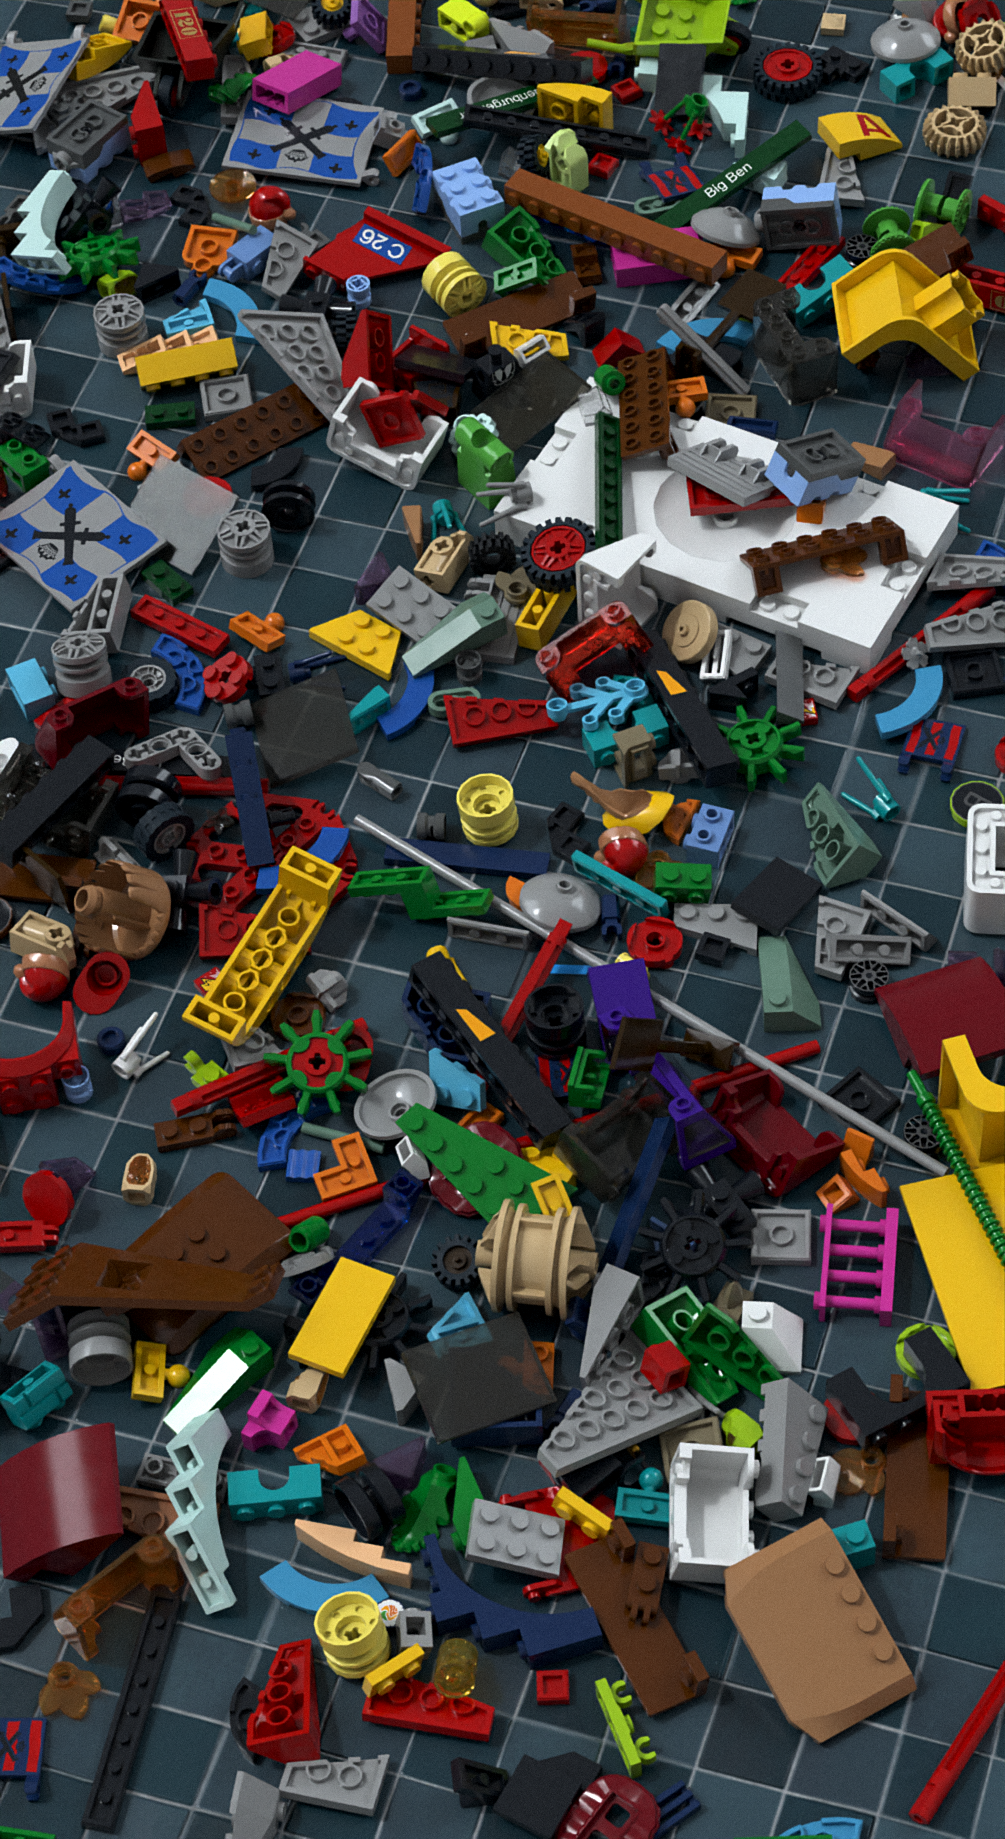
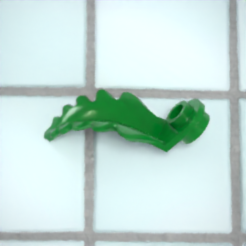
[207,72,260,105]
[390,1463,457,1553]

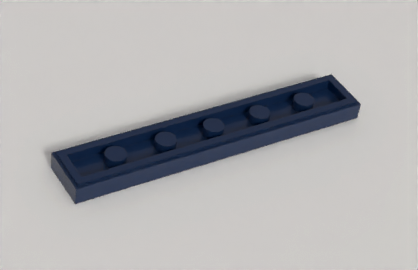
[383,838,551,879]
[597,1116,676,1273]

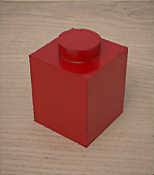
[640,1340,691,1395]

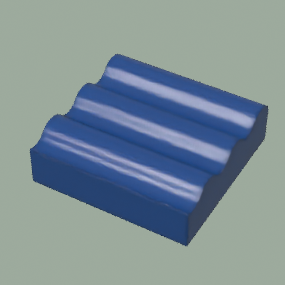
[285,1149,322,1183]

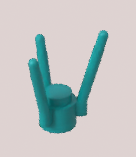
[920,487,971,534]
[430,499,467,542]
[841,756,901,822]

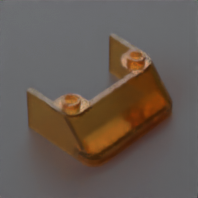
[526,0,627,46]

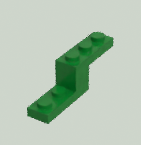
[347,866,494,920]

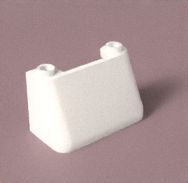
[575,533,658,650]

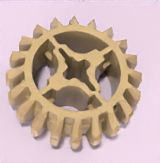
[954,18,1005,76]
[922,103,987,159]

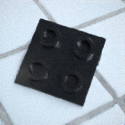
[0,411,51,449]

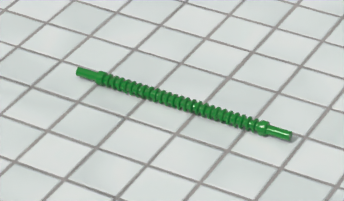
[906,1070,1005,1272]

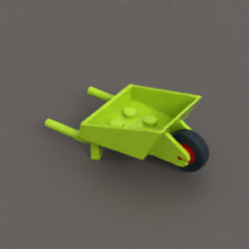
[586,0,752,65]

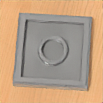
[199,374,253,422]
[751,1209,811,1266]

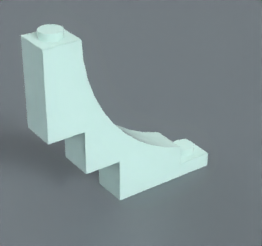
[634,57,749,158]
[10,170,77,275]
[164,1408,237,1615]

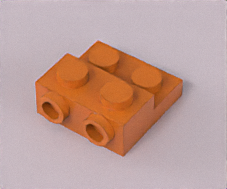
[112,0,160,45]

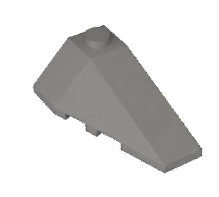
[488,17,555,86]
[579,1263,645,1389]
[225,1771,286,1839]

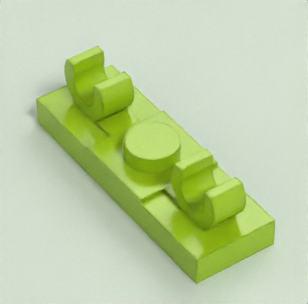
[595,1678,656,1779]

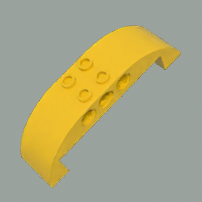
[182,845,342,1046]

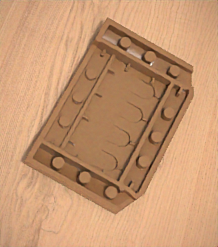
[723,1518,917,1744]

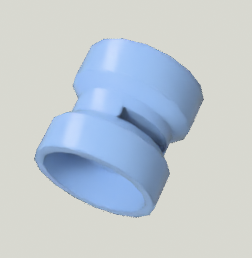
[346,275,372,310]
[61,1065,93,1104]

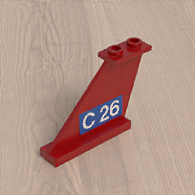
[303,206,452,293]

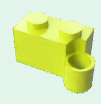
[437,0,489,43]

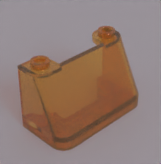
[53,1534,185,1662]

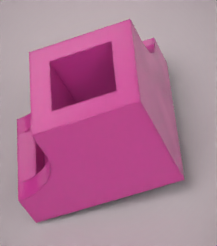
[241,1389,298,1452]

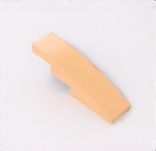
[117,325,219,375]
[294,1519,413,1589]

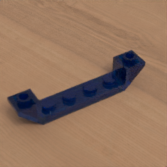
[288,1168,424,1309]

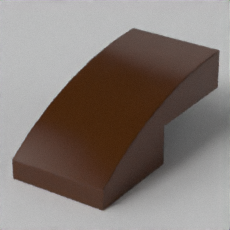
[142,149,196,183]
[570,242,602,285]

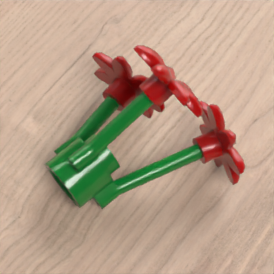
[648,93,712,156]

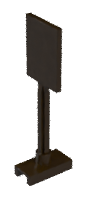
[0,222,21,342]
[675,269,786,380]
[0,800,74,914]
[609,1016,740,1072]

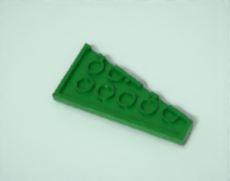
[395,1102,579,1223]

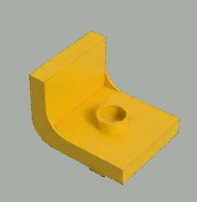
[831,249,985,381]
[937,1035,1005,1170]

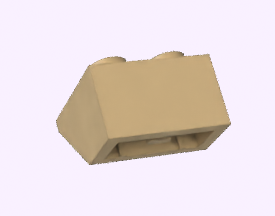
[947,72,997,108]

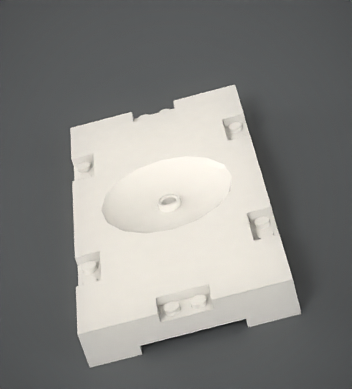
[494,377,959,674]

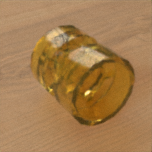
[434,1638,479,1699]

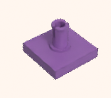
[343,0,387,54]

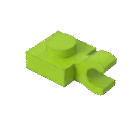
[183,1050,228,1088]

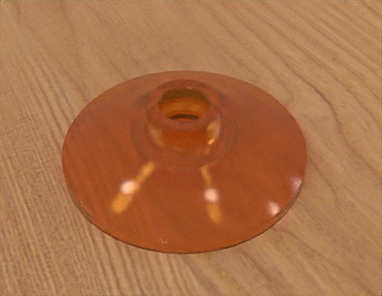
[209,169,257,203]

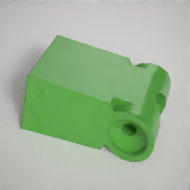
[455,417,516,510]

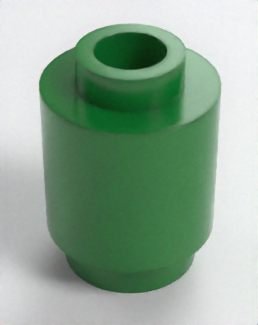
[594,364,625,396]
[289,1216,330,1253]

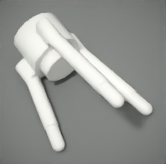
[111,1012,170,1080]

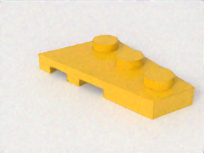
[489,321,569,366]

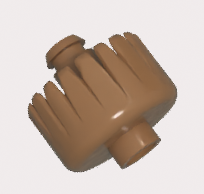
[74,859,171,961]

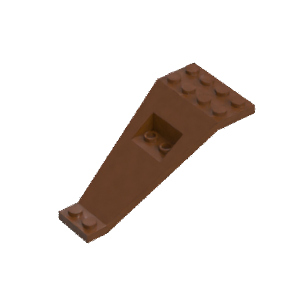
[3,1242,286,1332]

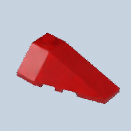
[247,1638,320,1764]

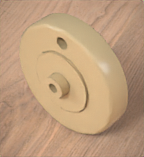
[662,600,718,664]

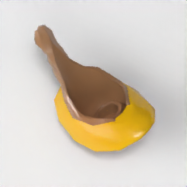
[570,771,674,834]

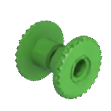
[913,178,973,235]
[862,206,916,257]

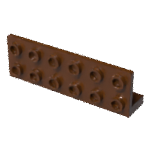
[829,222,974,321]
[442,271,597,358]
[618,346,679,468]
[176,383,329,478]
[739,516,909,598]
[0,853,97,906]
[882,1374,951,1562]
[564,1518,710,1718]

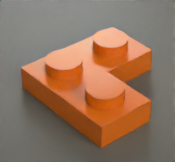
[313,1131,378,1202]

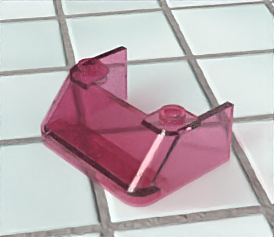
[883,379,1005,488]

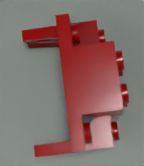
[0,1001,84,1115]
[925,1388,1005,1475]

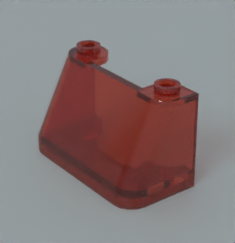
[535,601,654,704]

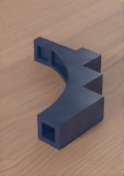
[225,727,275,867]
[420,1533,603,1670]

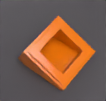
[796,499,827,524]
[839,1127,875,1169]
[815,1174,861,1215]

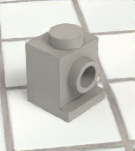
[372,111,408,149]
[395,1608,433,1660]

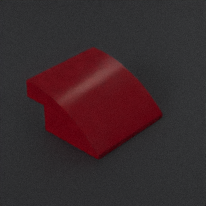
[874,956,1005,1081]
[0,1422,124,1583]

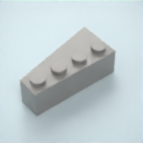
[754,1378,829,1522]

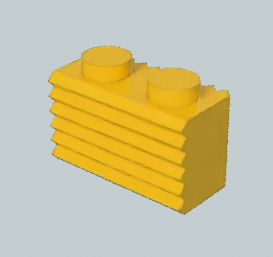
[237,11,273,62]

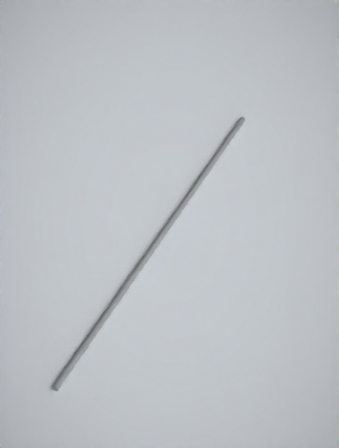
[353,814,950,1177]

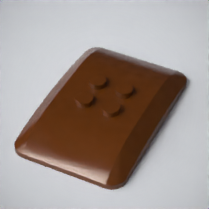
[123,1172,294,1356]

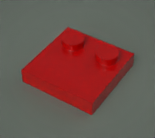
[359,391,426,448]

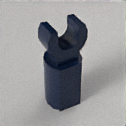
[579,0,621,19]
[607,42,632,79]
[172,269,208,308]
[601,894,623,941]
[544,1388,582,1435]

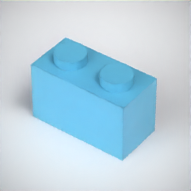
[5,658,59,722]

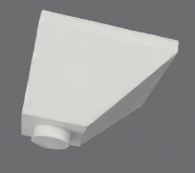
[742,1301,803,1375]

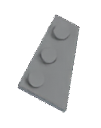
[60,573,133,653]

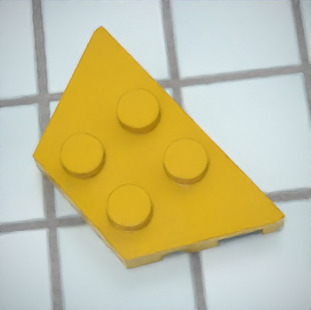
[309,610,402,681]

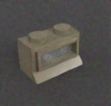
[612,724,657,789]

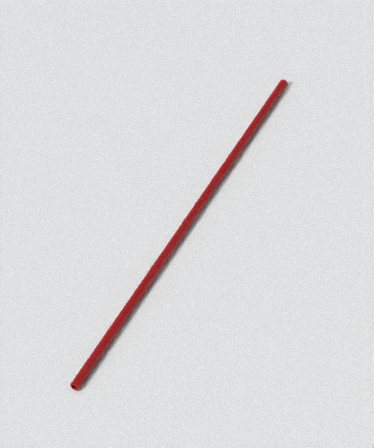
[277,1040,821,1229]

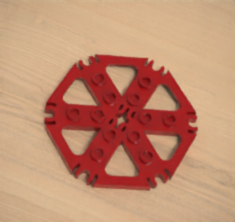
[186,793,358,912]

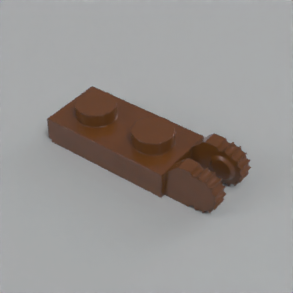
[153,1108,237,1153]

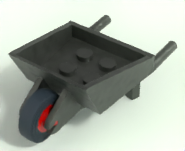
[132,1,247,117]

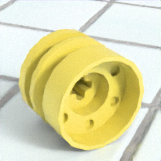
[421,251,487,317]
[457,773,519,847]
[314,1592,392,1678]

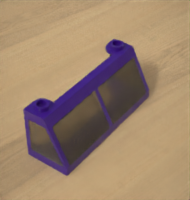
[597,1005,737,1171]

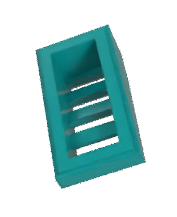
[344,685,391,739]

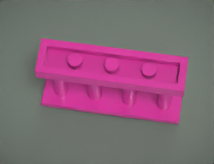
[813,1203,899,1327]

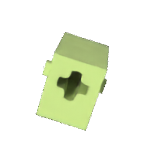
[544,129,589,192]

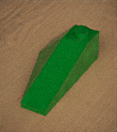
[481,205,567,285]
[630,1285,739,1406]
[681,1301,784,1401]
[163,1327,275,1435]

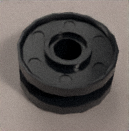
[261,480,316,533]

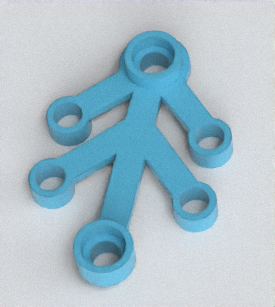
[546,676,649,731]

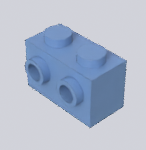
[683,803,734,869]

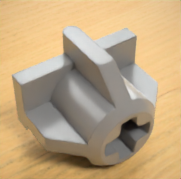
[658,748,699,784]
[305,969,348,1014]

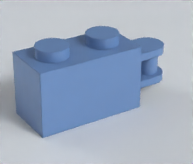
[218,225,274,283]

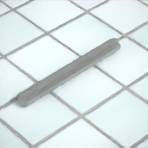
[656,303,750,395]

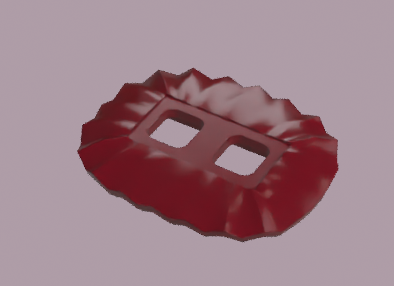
[428,1121,525,1218]
[555,1774,661,1839]

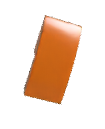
[840,1149,890,1208]

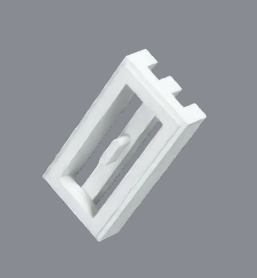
[699,629,733,682]

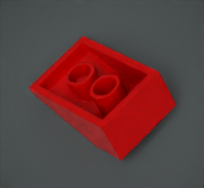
[128,80,167,167]
[341,309,394,391]

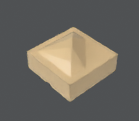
[821,13,846,36]

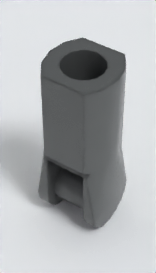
[357,762,403,801]

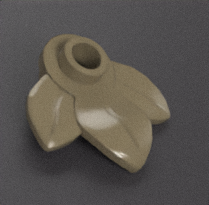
[495,566,537,604]

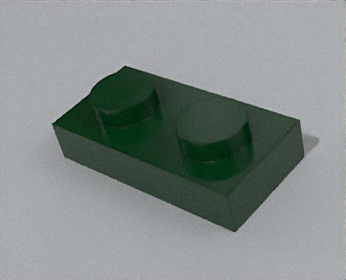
[145,401,196,430]
[141,559,194,607]

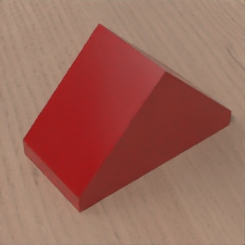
[592,327,645,367]

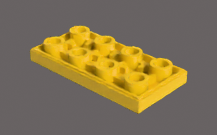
[288,1257,396,1379]

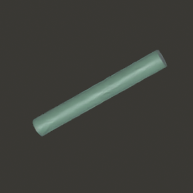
[211,213,257,235]
[301,1122,386,1154]

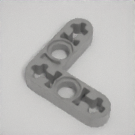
[124,727,223,780]

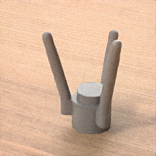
[476,481,533,527]

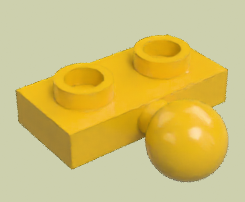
[131,1340,190,1403]

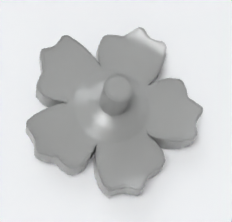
[901,637,929,670]

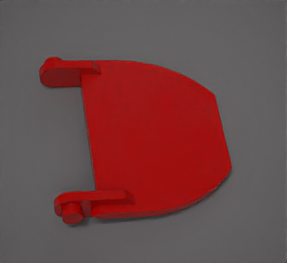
[498,1486,615,1603]

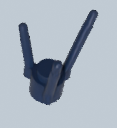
[288,651,347,691]

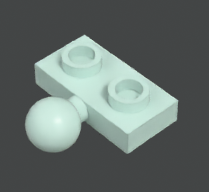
[411,98,458,145]

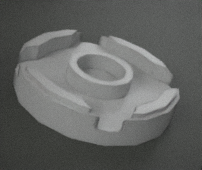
[281,1246,335,1278]

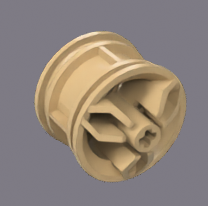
[475,1198,599,1321]

